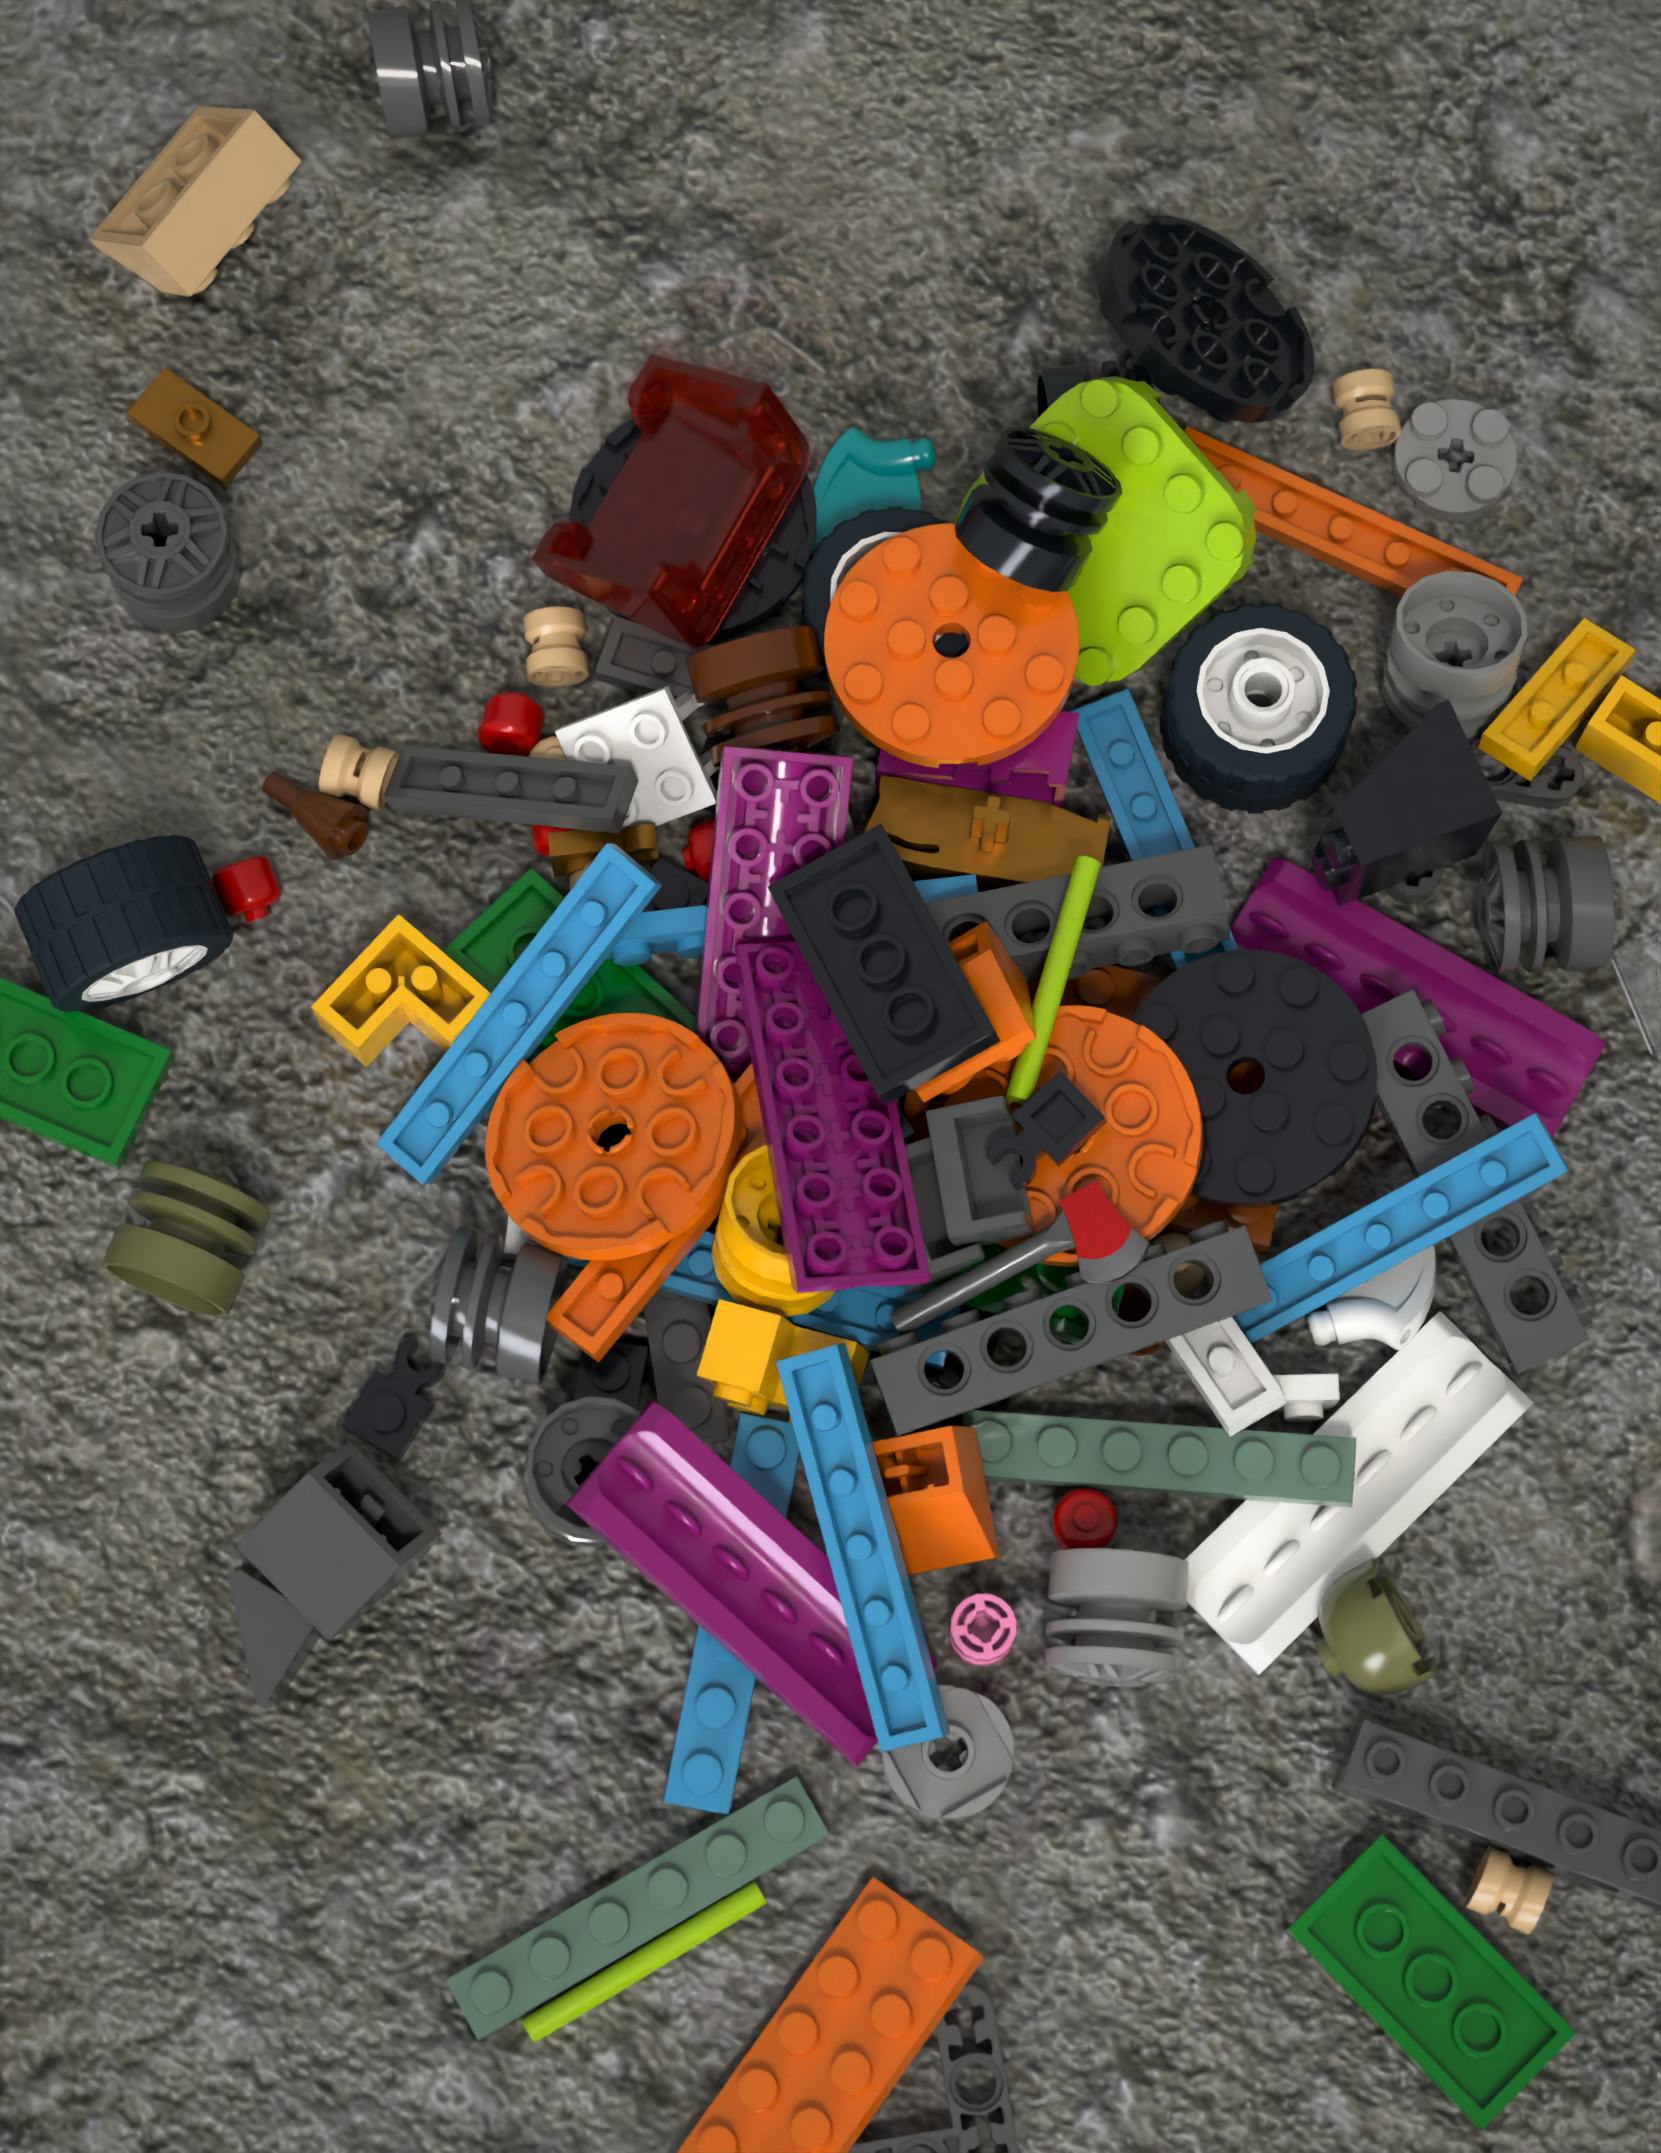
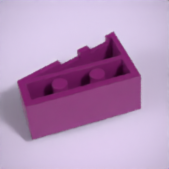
[875,711,1079,808]

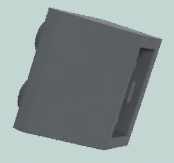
[237,1441,442,1641]

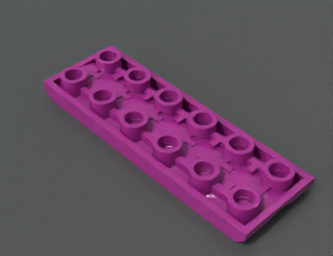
[694,745,853,1084]
[1230,858,1606,1139]
[736,941,931,1293]
[566,1402,938,1767]

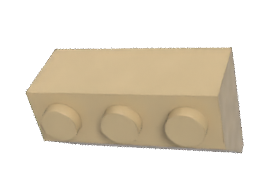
[89,106,302,297]

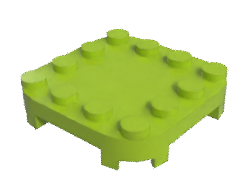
[953,376,1257,686]

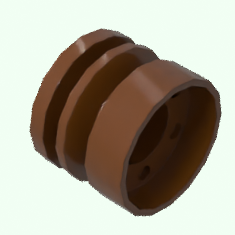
[686,626,840,767]

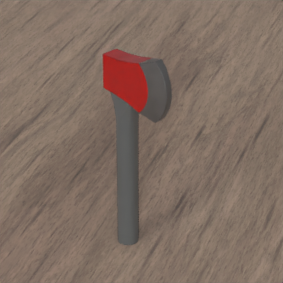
[890,1181,1150,1336]

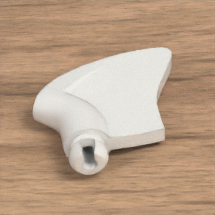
[1307,1245,1437,1350]

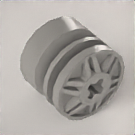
[1382,571,1528,738]
[1044,1548,1189,1687]

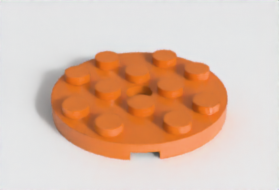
[824,523,1079,768]
[944,1005,1203,1267]
[485,1013,742,1261]

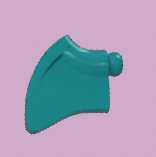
[813,426,936,553]

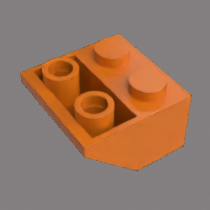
[915,921,1037,1103]
[872,1426,1000,1575]

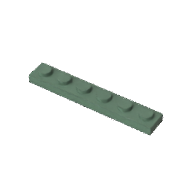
[962,1410,1357,1507]
[446,1776,830,2041]

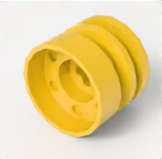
[711,1144,837,1317]

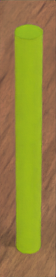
[1005,856,1101,1105]
[521,1880,767,2044]

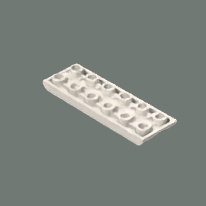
[1185,1311,1534,1675]

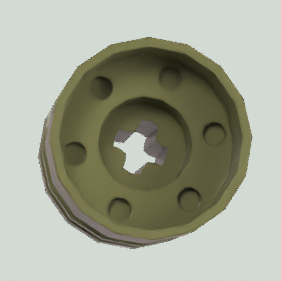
[101,1161,271,1318]

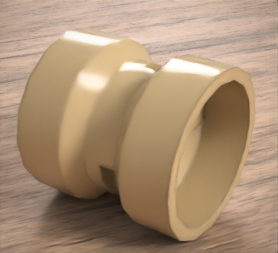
[1333,369,1402,451]
[523,606,589,687]
[319,733,400,811]
[1465,1845,1554,1935]

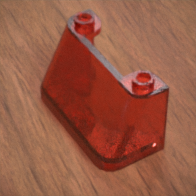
[531,354,810,647]

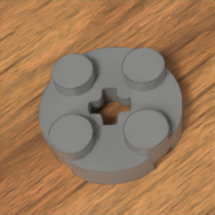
[1392,399,1517,522]
[882,1685,1014,1821]

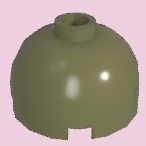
[1314,1558,1439,1695]

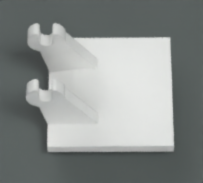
[555,686,720,830]

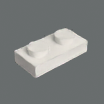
[1165,1317,1286,1437]

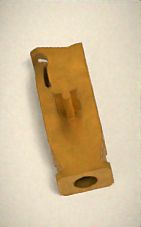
[863,775,1111,892]

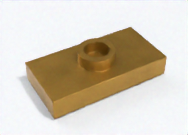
[127,368,263,489]

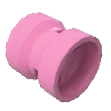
[949,1594,1017,1667]

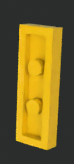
[1478,618,1636,781]

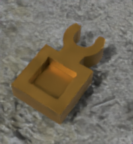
[547,824,659,880]

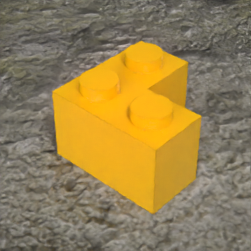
[1574,675,1661,804]
[311,914,491,1068]
[696,1299,870,1423]

